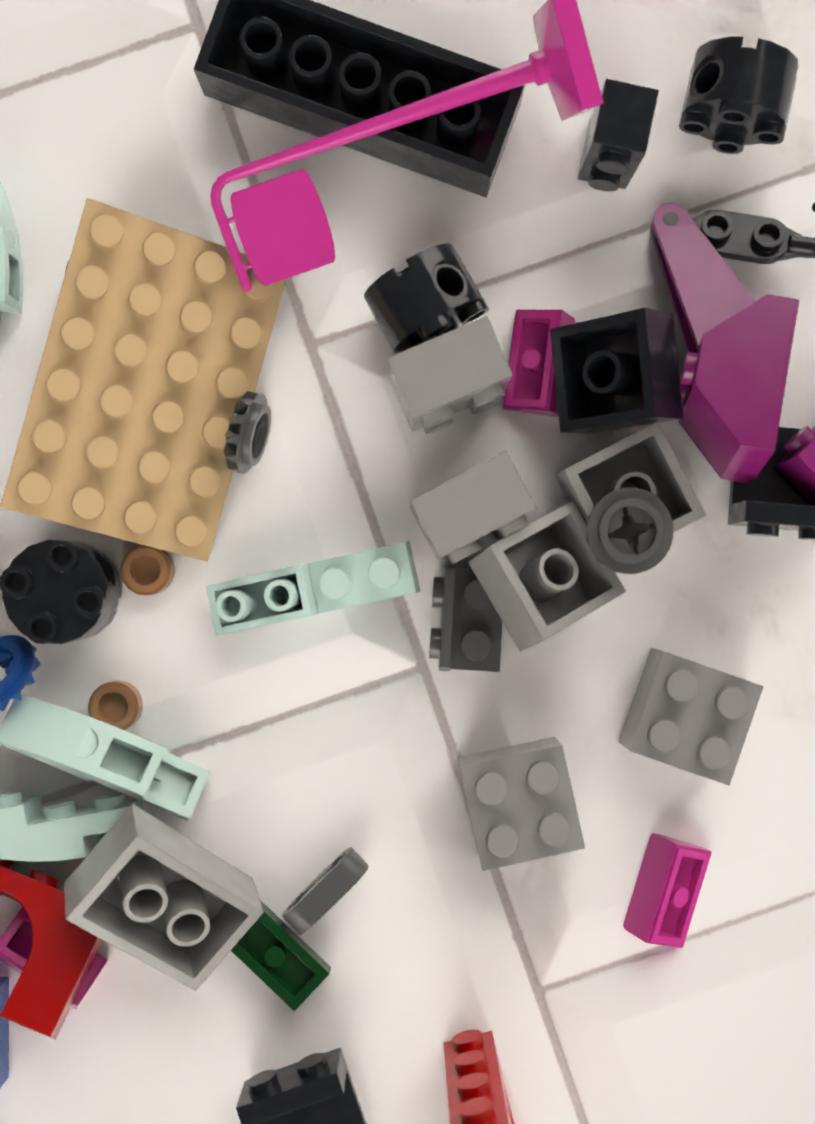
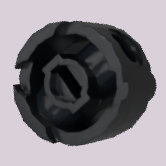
[679,36,799,154]
[364,243,489,354]
[0,540,122,644]

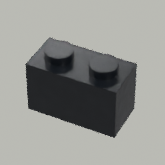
[577,79,659,192]

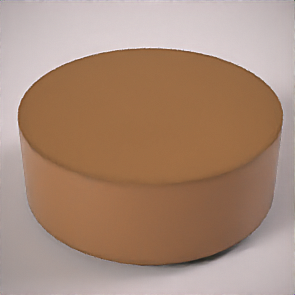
[120,545,174,595]
[88,680,143,730]

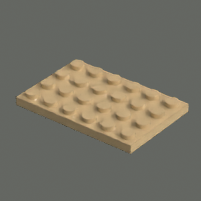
[0,197,286,562]

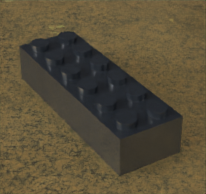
[193,0,525,198]

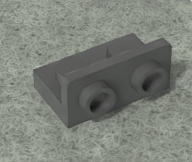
[429,567,502,672]

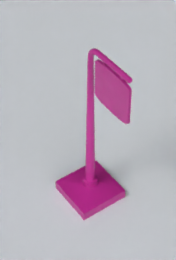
[210,0,604,292]

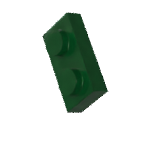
[231,900,331,1011]

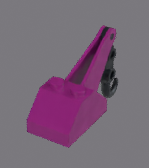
[650,203,815,485]

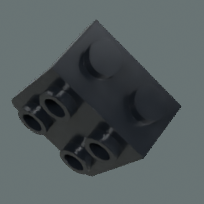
[727,427,815,541]
[236,1047,367,1124]

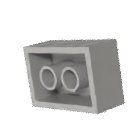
[64,803,264,991]

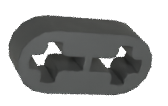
[282,847,369,935]

